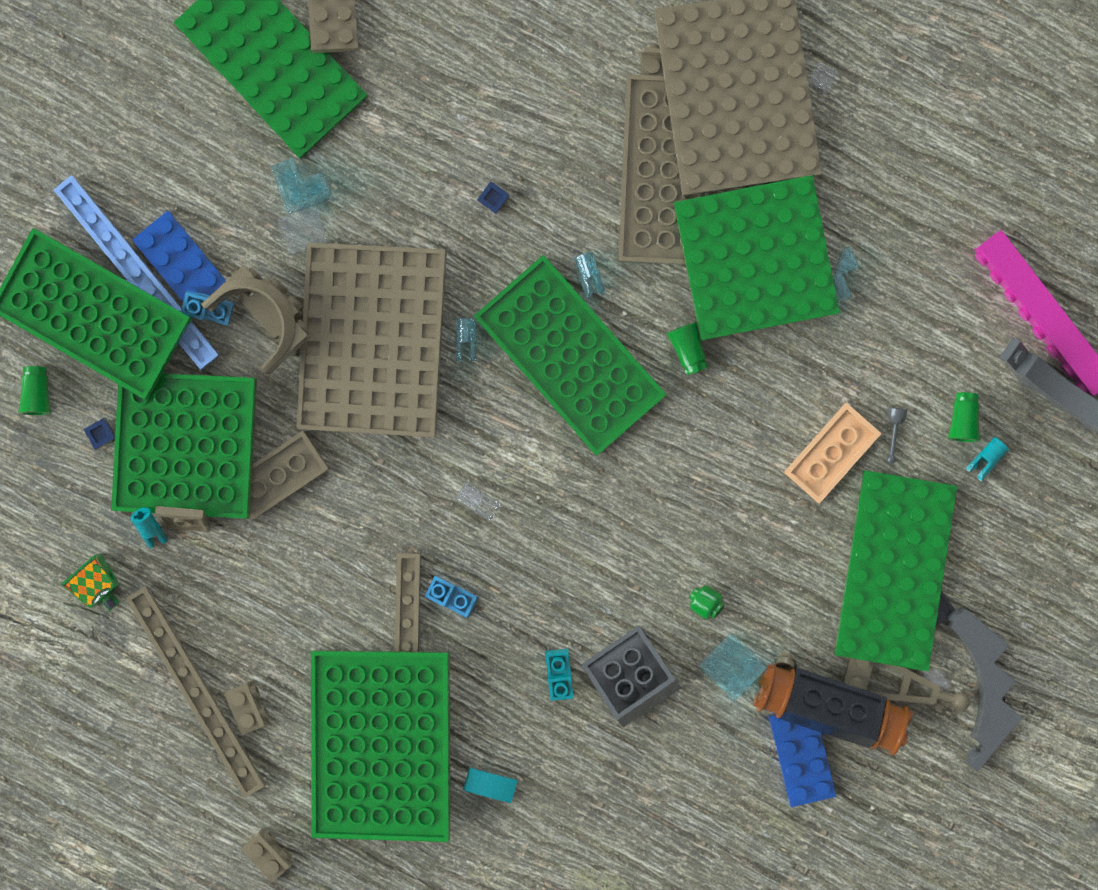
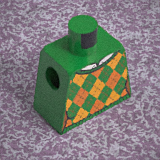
[61,553,120,612]

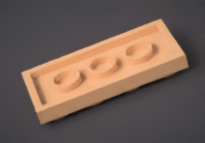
[783,403,881,504]

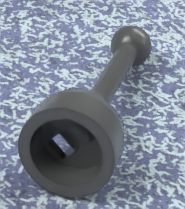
[886,407,908,464]

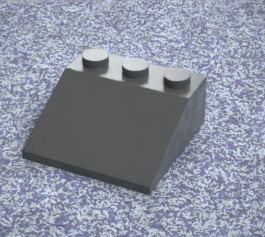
[581,625,681,727]

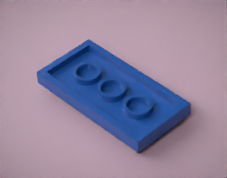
[132,210,226,301]
[768,714,836,807]

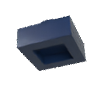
[477,181,510,215]
[83,418,115,450]

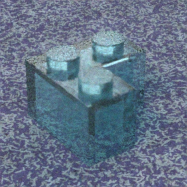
[270,158,334,214]

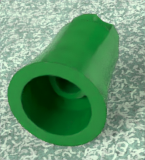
[666,322,708,375]
[18,366,52,416]
[947,392,981,442]

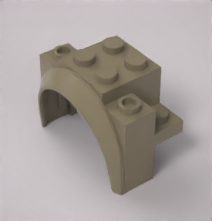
[201,266,311,375]

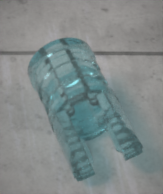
[573,252,605,297]
[455,318,476,361]

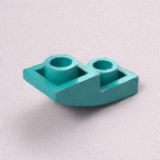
[545,648,574,701]
[463,767,518,803]

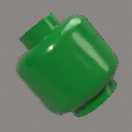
[689,585,725,620]

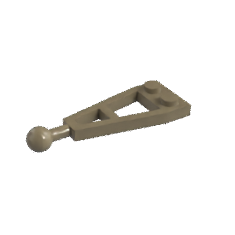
[842,658,970,711]

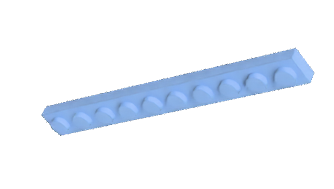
[54,175,220,370]

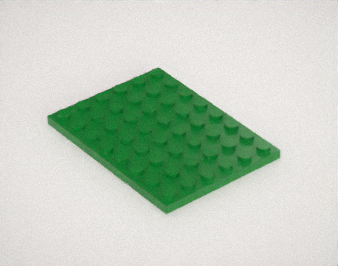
[311,650,450,842]

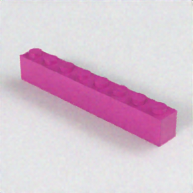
[974,230,1098,397]

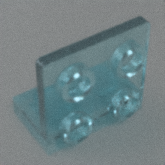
[699,633,767,702]

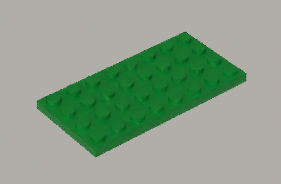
[173,0,368,159]
[0,228,193,400]
[474,255,667,456]
[834,470,957,672]

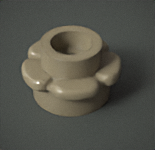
[774,652,797,671]

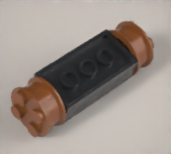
[753,662,913,756]

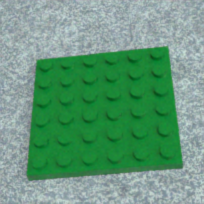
[674,175,840,341]
[111,373,257,519]

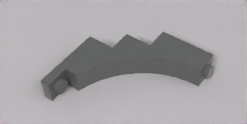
[1000,338,1098,434]
[946,607,1023,772]

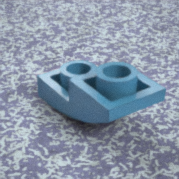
[181,291,235,326]
[425,576,479,618]

